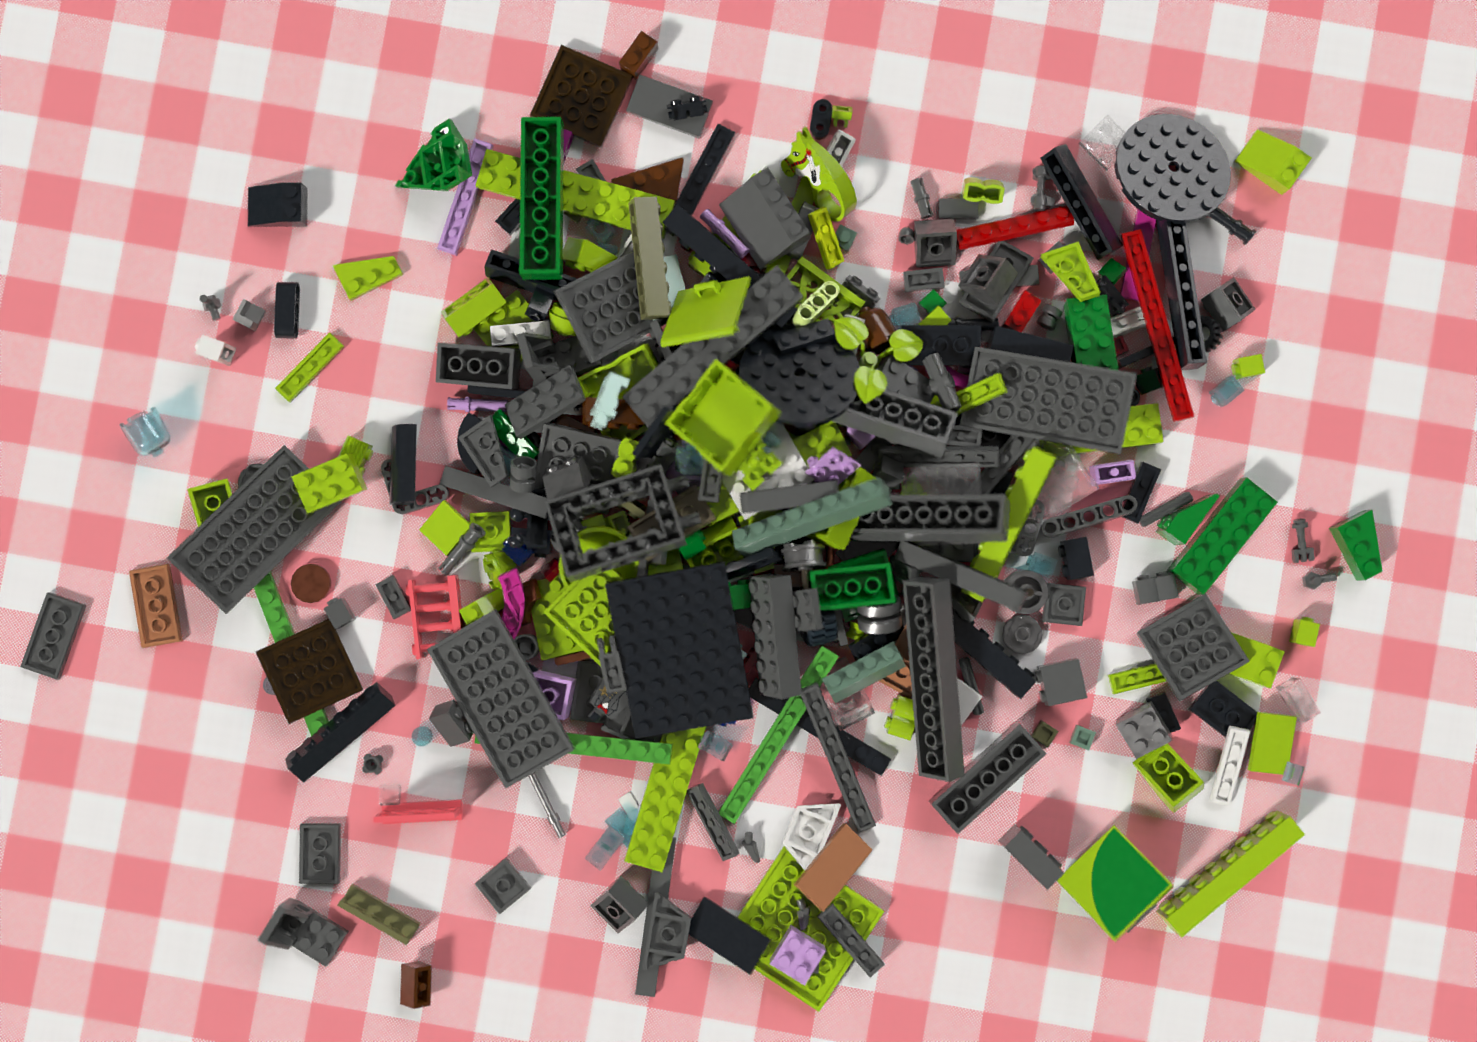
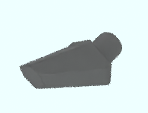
[742,832,760,863]
[796,898,811,931]

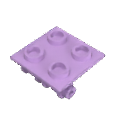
[805,447,861,485]

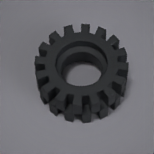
[1200,315,1223,353]

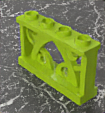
[787,256,865,331]

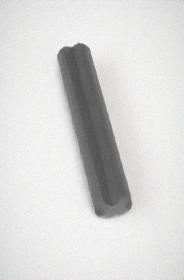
[1139,492,1193,527]
[959,657,984,715]

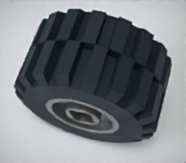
[799,610,837,647]

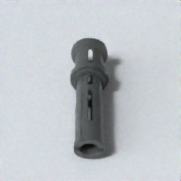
[438,523,485,575]

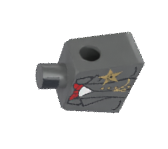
[588,676,629,723]

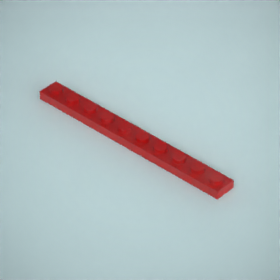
[1121,229,1195,423]

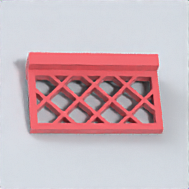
[373,799,463,824]

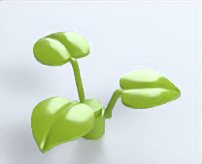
[834,317,923,404]

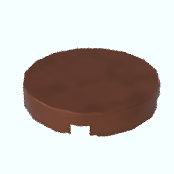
[291,564,332,603]

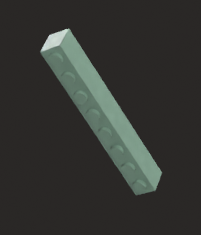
[732,477,892,556]

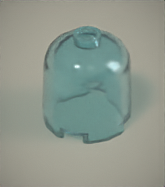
[119,407,170,457]

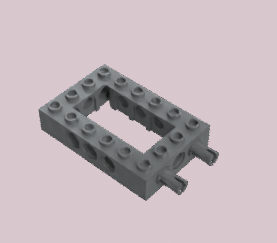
[545,464,701,582]

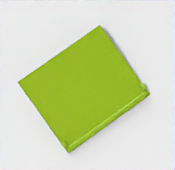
[661,277,751,347]

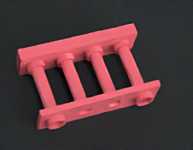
[405,575,464,659]

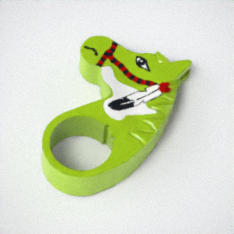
[781,126,857,222]

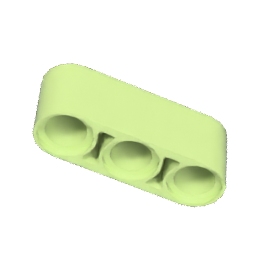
[793,281,840,328]

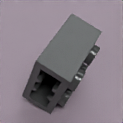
[1035,658,1087,706]

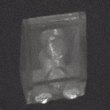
[820,656,875,731]

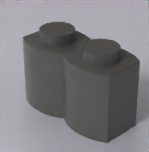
[1132,571,1179,605]

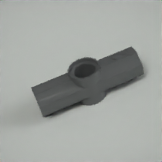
[923,353,962,412]

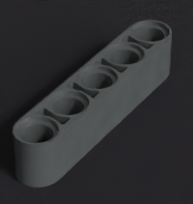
[739,480,839,513]
[1041,495,1137,538]

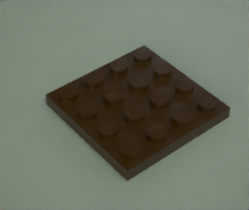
[530,45,633,148]
[255,619,364,724]

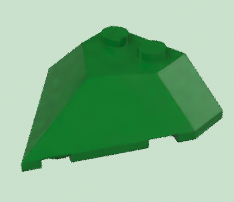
[395,118,472,191]

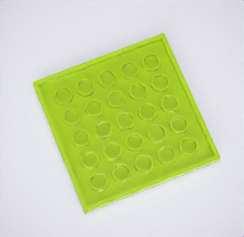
[737,846,884,1012]

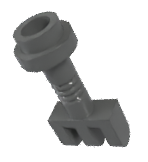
[1291,519,1315,563]

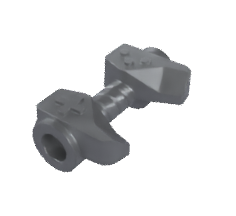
[1031,166,1055,211]

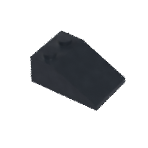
[248,183,307,227]

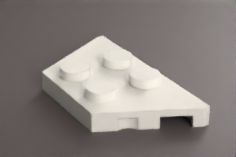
[782,803,841,870]

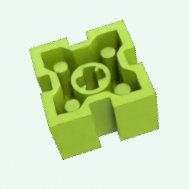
[735,439,783,491]

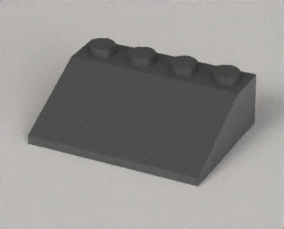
[719,167,811,271]

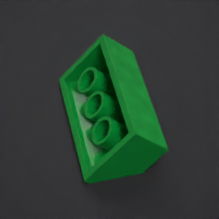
[809,563,895,611]

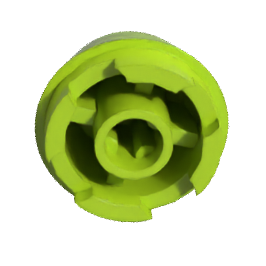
[549,302,577,337]
[483,551,517,589]

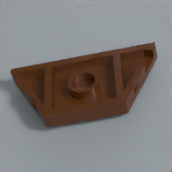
[611,157,684,202]

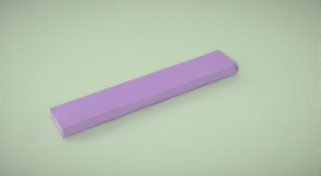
[437,138,494,256]

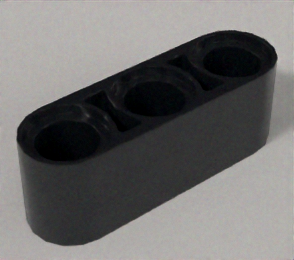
[274,282,300,339]

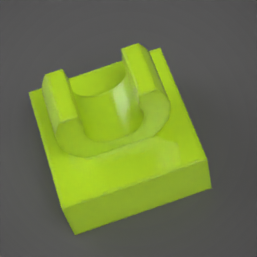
[832,105,852,128]

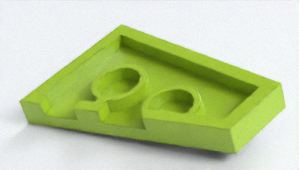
[1040,241,1100,302]
[332,256,404,301]

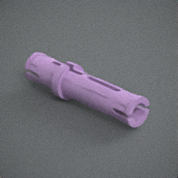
[700,209,750,258]
[447,397,508,413]

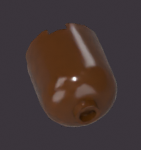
[856,306,896,355]

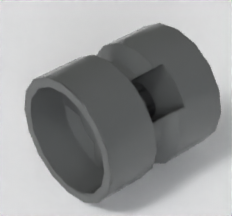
[509,456,537,493]
[514,634,540,660]

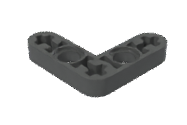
[381,459,450,515]
[980,500,1045,556]

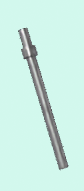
[528,772,566,838]

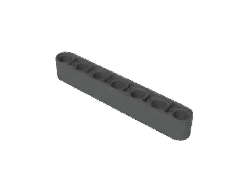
[894,541,1028,611]

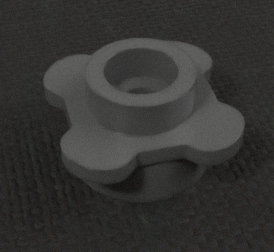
[362,754,383,775]

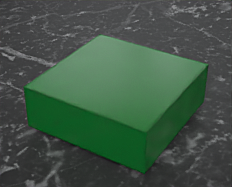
[1098,258,1127,285]
[919,289,947,314]

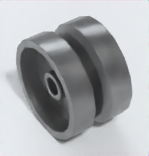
[857,594,902,634]

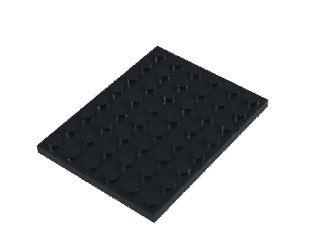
[605,561,754,738]

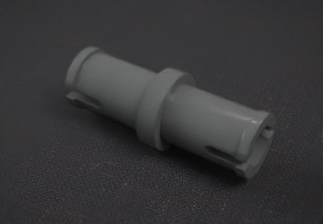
[910,178,933,219]

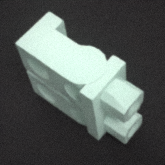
[590,372,629,430]

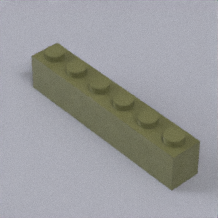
[628,197,671,320]

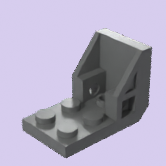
[516,332,603,385]
[258,898,349,967]

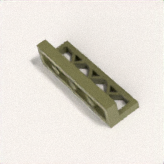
[337,884,421,945]

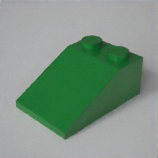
[1155,493,1220,545]

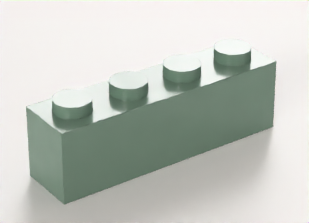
[822,642,906,703]

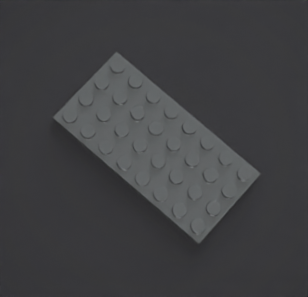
[960,347,1137,454]
[167,445,342,614]
[427,609,575,788]

